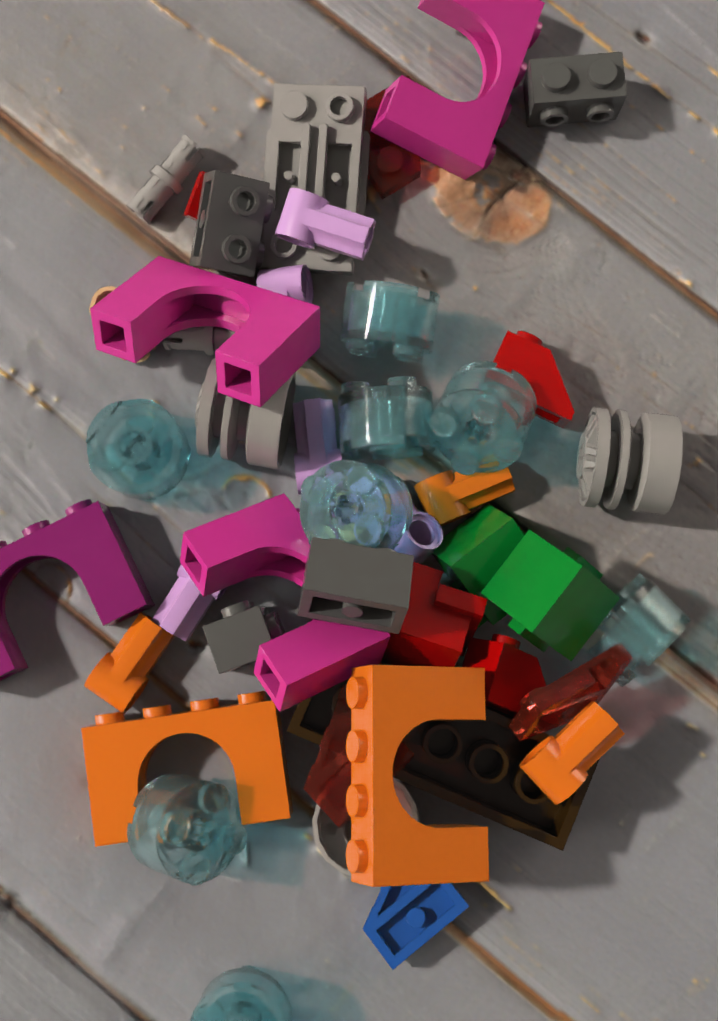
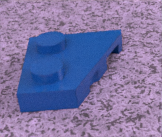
[363,883,470,970]

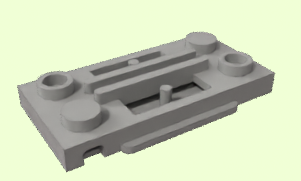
[261,83,371,275]

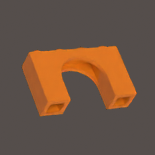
[346,665,489,887]
[81,691,293,847]

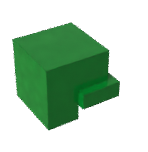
[432,503,526,628]
[481,529,620,662]

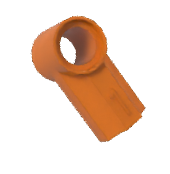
[414,454,515,526]
[84,612,175,714]
[519,701,625,805]

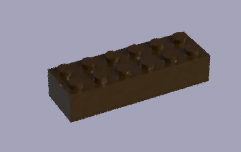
[287,662,600,851]

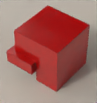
[382,562,488,667]

